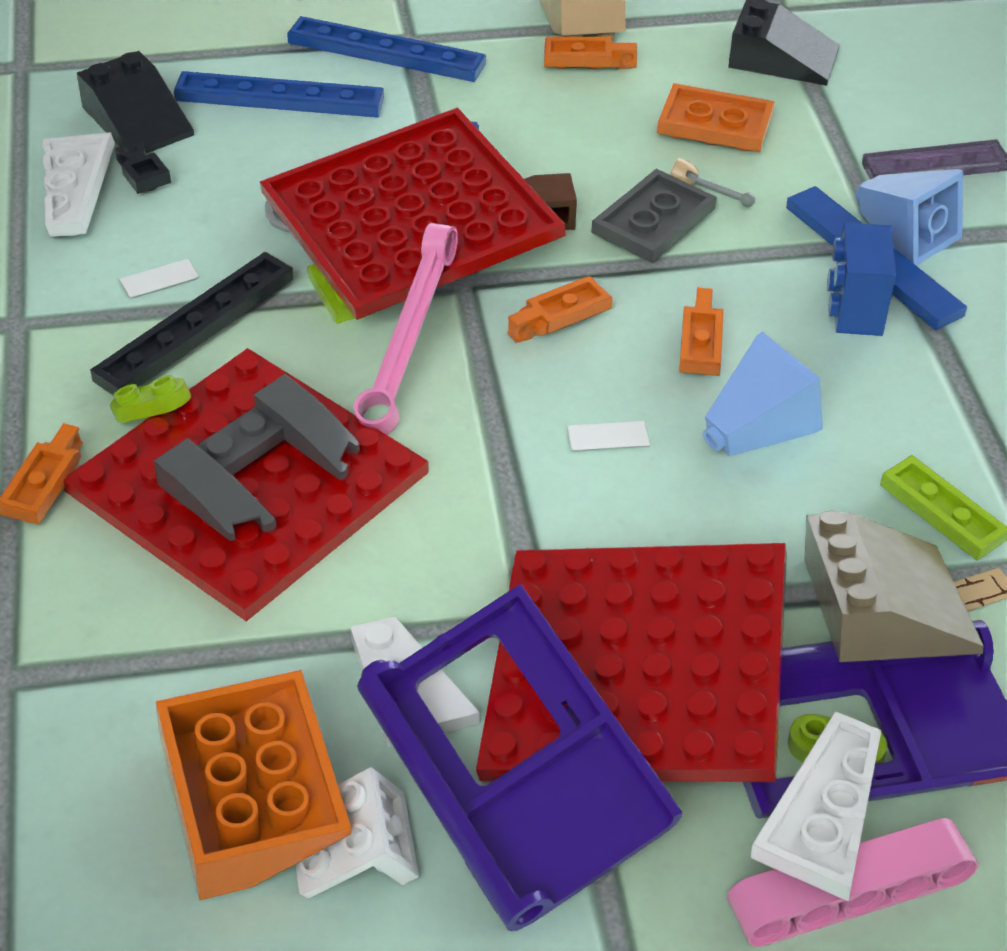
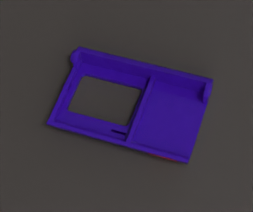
[743,620,1007,819]

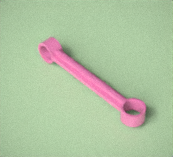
[354,223,458,435]

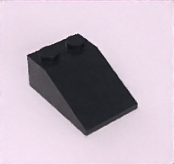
[728,0,840,86]
[76,50,194,154]

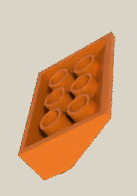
[155,670,352,900]

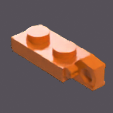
[544,36,637,69]
[507,276,613,343]
[679,287,724,376]
[0,423,83,525]

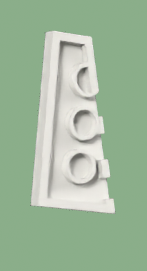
[42,132,115,237]
[751,711,881,901]

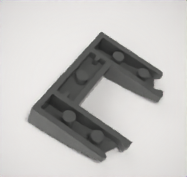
[154,374,360,541]

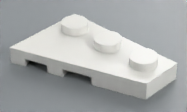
[350,617,480,747]

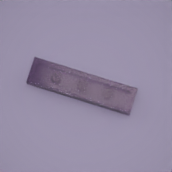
[861,139,1007,180]

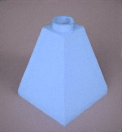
[856,169,963,266]
[703,332,822,456]

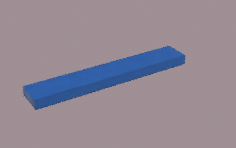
[287,16,486,82]
[174,71,384,118]
[786,186,967,330]

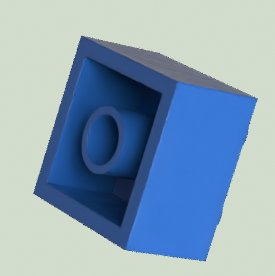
[827,222,896,336]

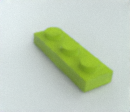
[880,455,1007,561]

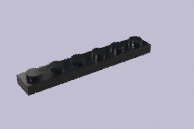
[90,252,293,396]

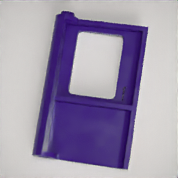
[357,584,682,931]

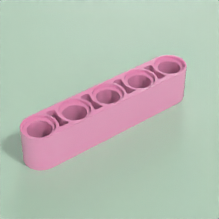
[727,818,979,947]

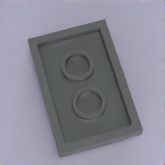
[591,168,717,263]

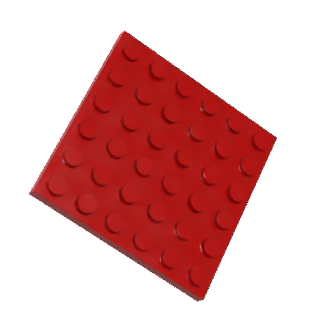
[260,107,566,320]
[63,348,429,622]
[476,543,787,782]

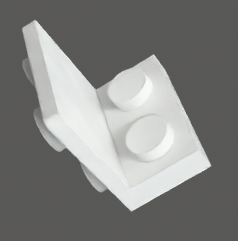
[295,767,419,899]

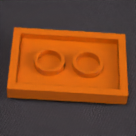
[657,83,775,152]

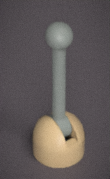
[670,158,755,207]

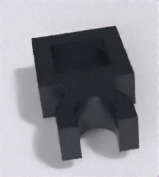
[115,141,171,194]

